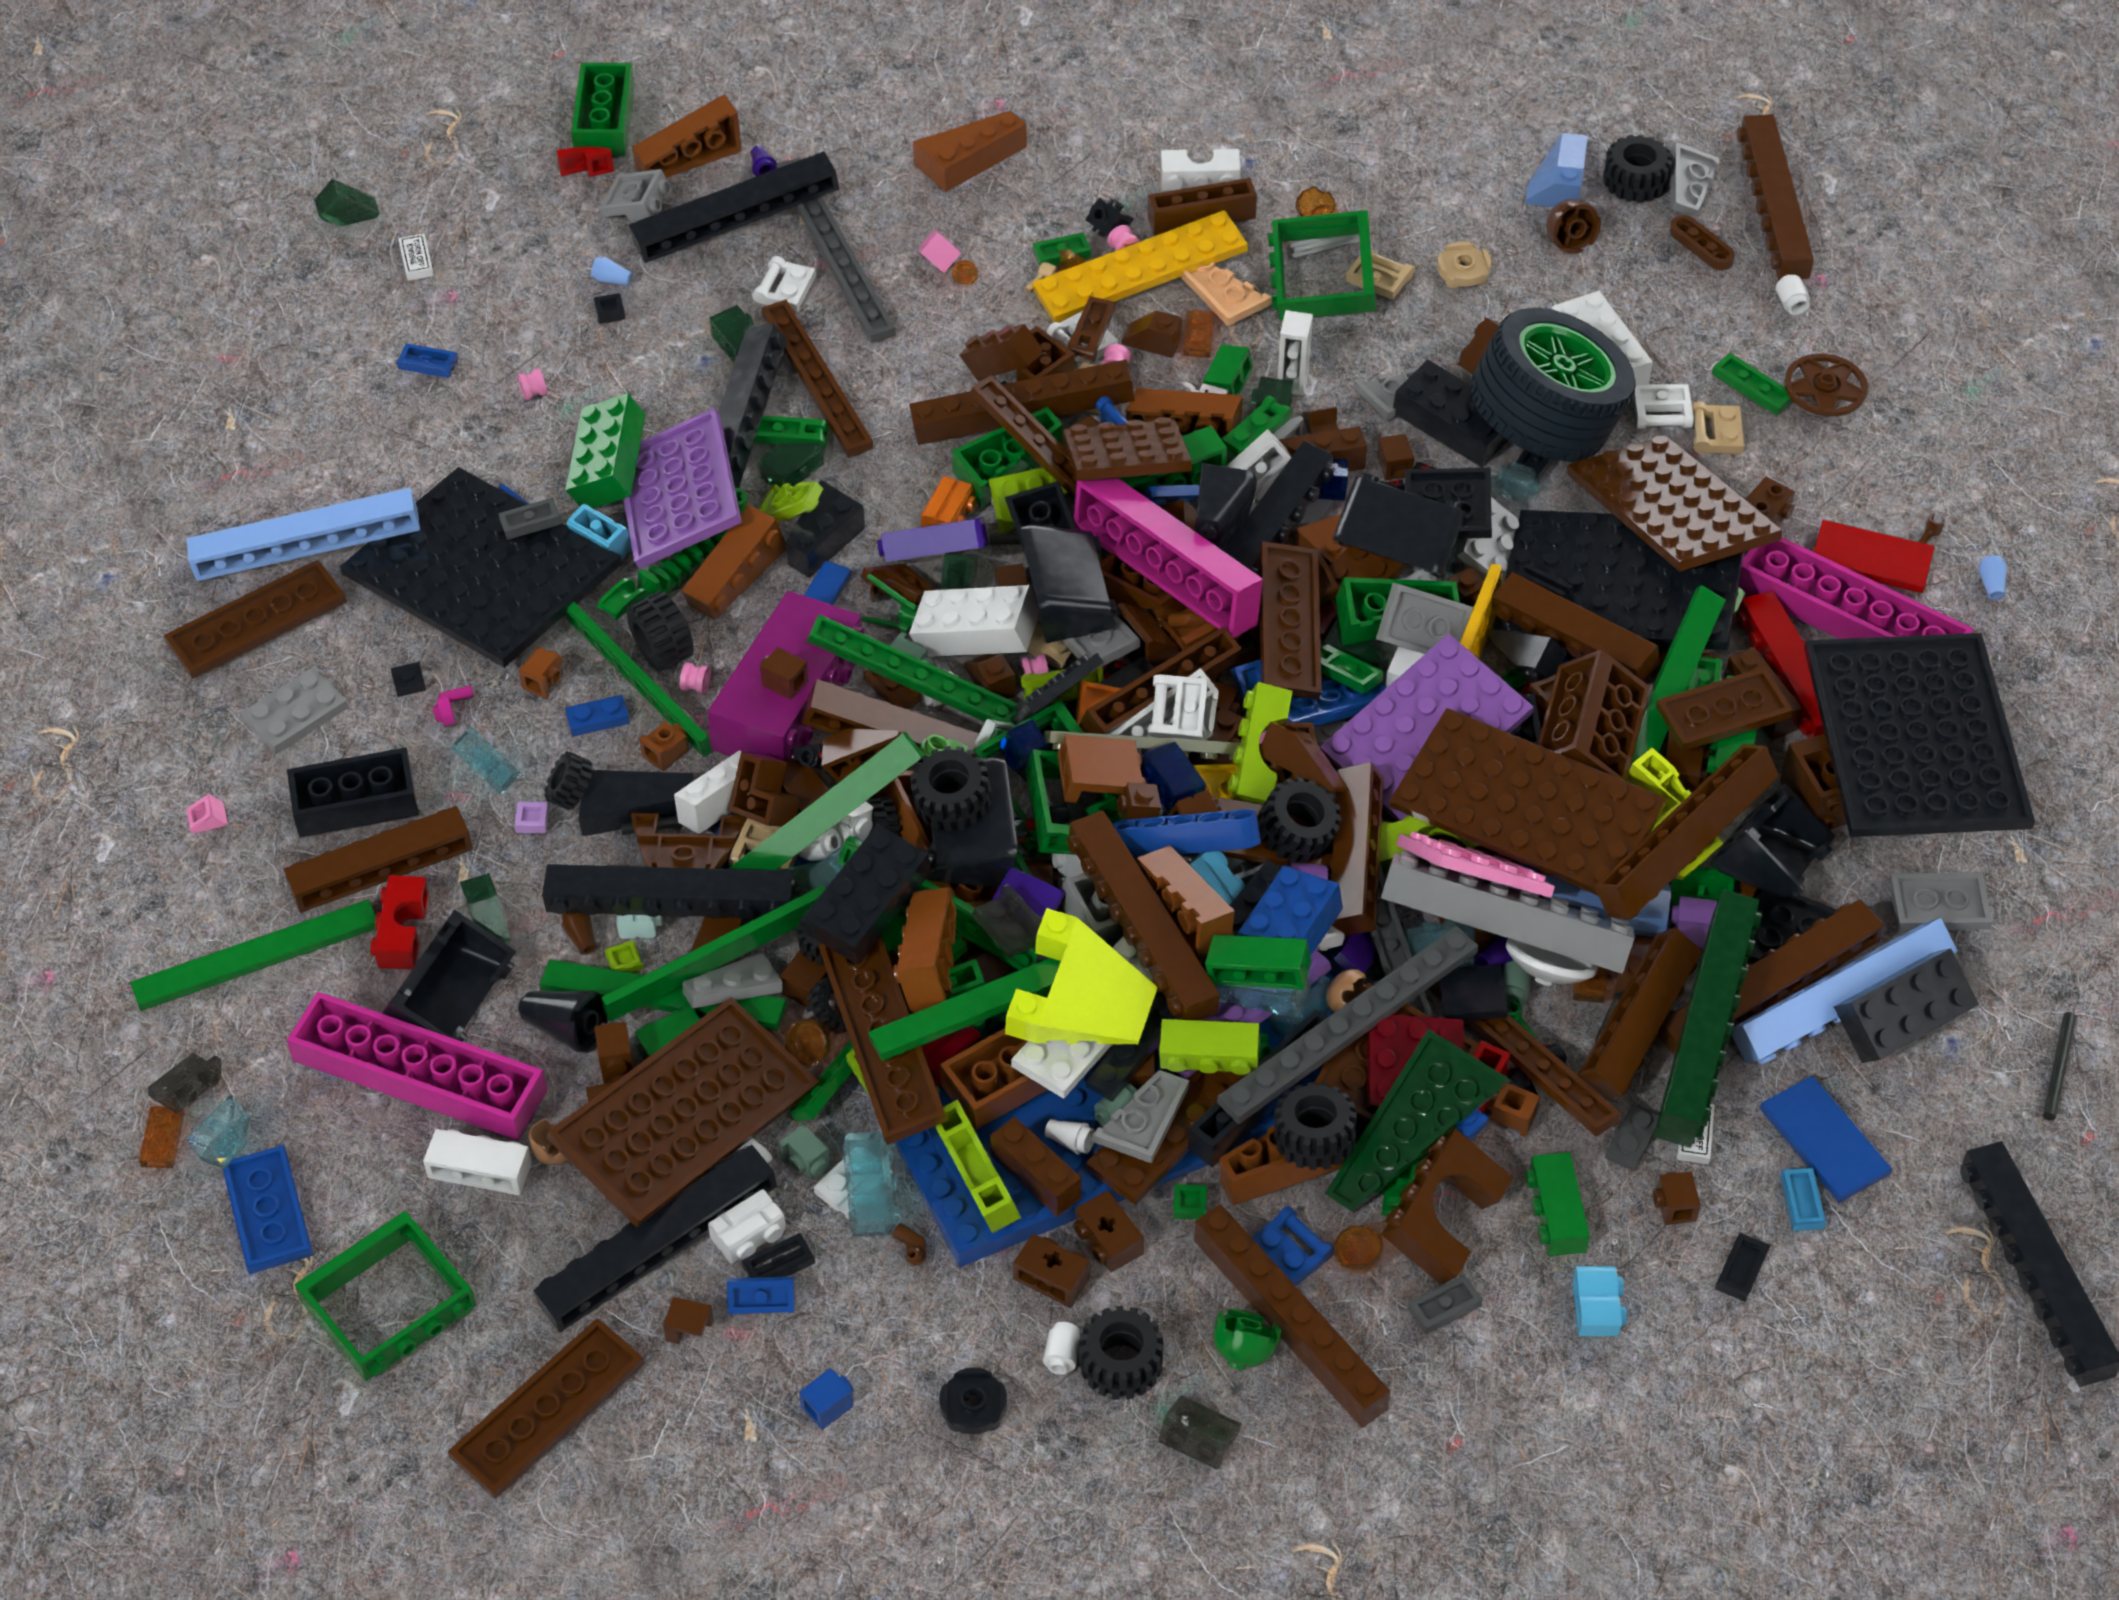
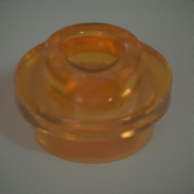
[952,260,979,285]

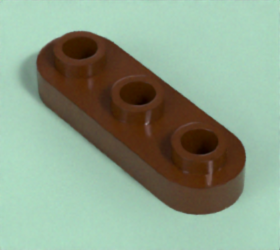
[1670,215,1735,270]

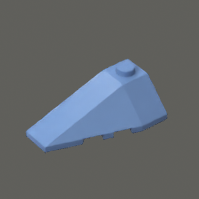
[1525,133,1588,207]
[1542,874,1671,938]

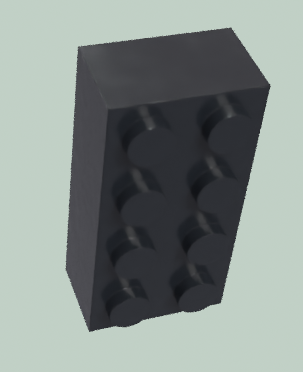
[1393,359,1509,468]
[287,747,419,838]
[803,824,931,965]
[1834,948,1979,1063]

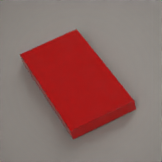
[1814,519,1935,593]

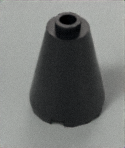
[518,991,609,1053]

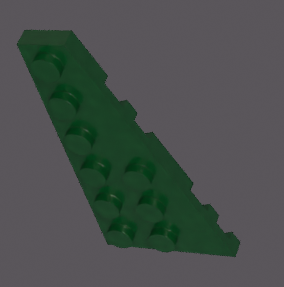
[1325,1029,1511,1213]

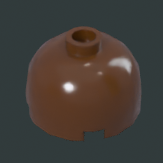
[1546,199,1601,254]

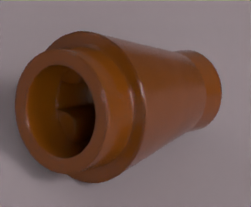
[561,913,597,955]

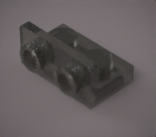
[972,884,1042,958]
[148,1053,222,1114]
[1158,1395,1242,1469]

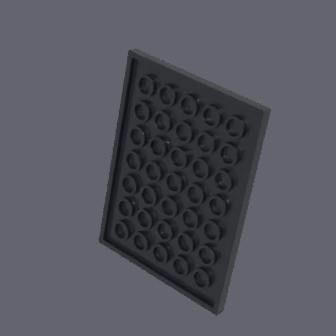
[340,467,623,668]
[1493,510,1745,651]
[1804,633,2035,837]

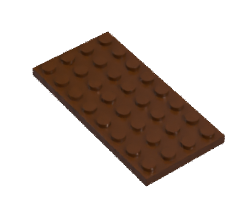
[1567,435,1782,572]
[1389,708,1667,896]
[546,997,820,1227]

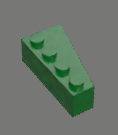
[952,406,1062,509]
[1336,577,1460,645]

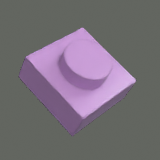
[514,802,549,833]

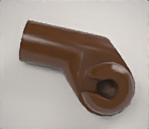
[893,1223,927,1266]

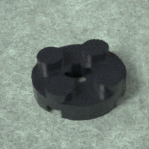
[939,1368,1007,1434]

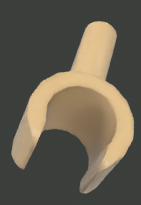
[1024,263,1057,292]

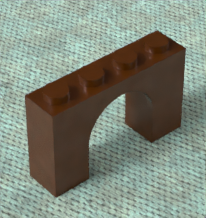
[1381,1128,1513,1284]

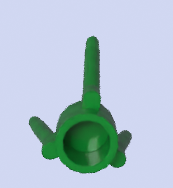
[861,574,918,633]

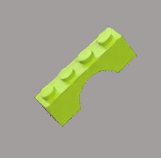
[1228,682,1293,805]
[1379,815,1480,873]
[935,1100,1021,1233]

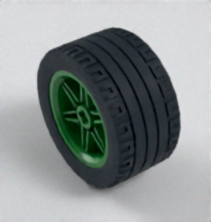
[1470,307,1636,461]

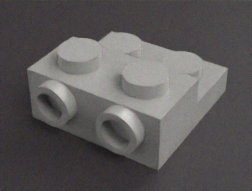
[599,169,671,222]

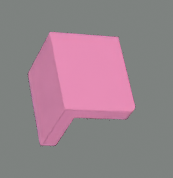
[918,229,961,272]

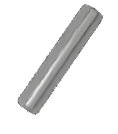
[1289,234,1360,258]

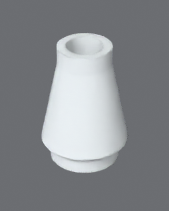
[1045,1119,1095,1154]

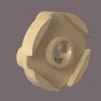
[1437,242,1491,288]

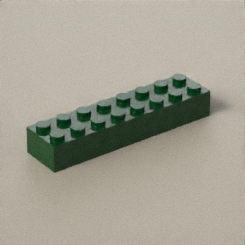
[1653,889,1762,1148]

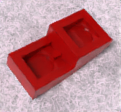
[556,147,614,177]

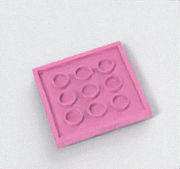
[1396,831,1555,898]

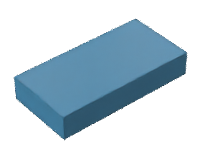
[1779,1167,1826,1231]

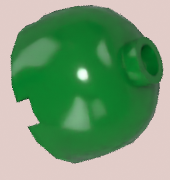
[1213,1309,1282,1370]

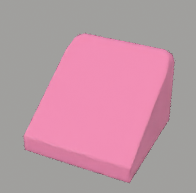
[186,794,227,834]

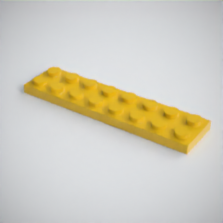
[1032,210,1248,323]

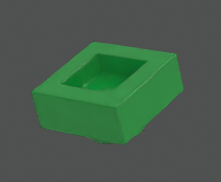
[1173,1184,1207,1220]

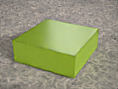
[604,940,644,973]

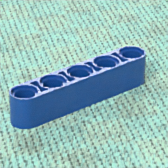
[1112,809,1261,858]

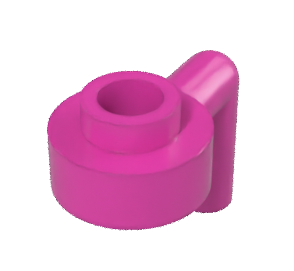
[433,685,474,727]

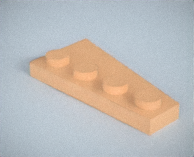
[1181,261,1272,326]

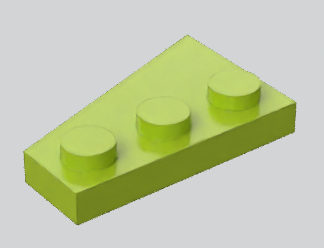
[989,467,1067,533]
[758,481,823,523]

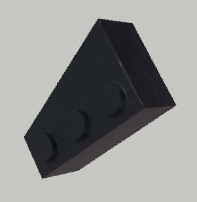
[786,480,865,578]

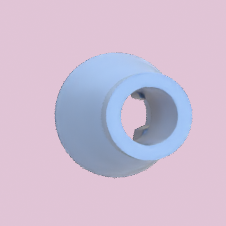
[591,256,632,286]
[1978,555,2007,600]

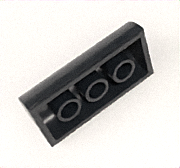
[1005,481,1076,558]

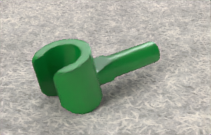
[1508,1001,1538,1039]

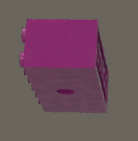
[707,590,864,761]

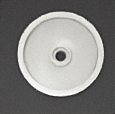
[1506,938,1598,986]

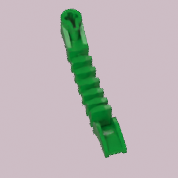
[597,488,747,620]

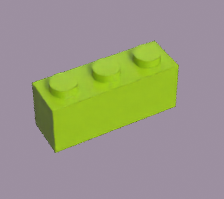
[1159,1019,1260,1075]

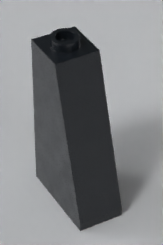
[578,770,694,836]

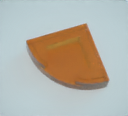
[1060,250,1085,271]

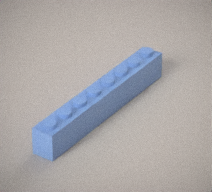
[187,487,420,581]
[1731,918,1958,1065]

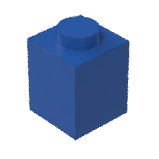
[799,1368,854,1430]

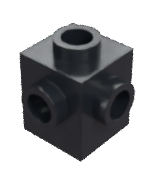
[1085,197,1134,238]

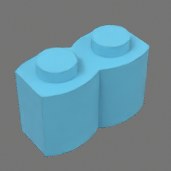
[1572,1266,1627,1336]

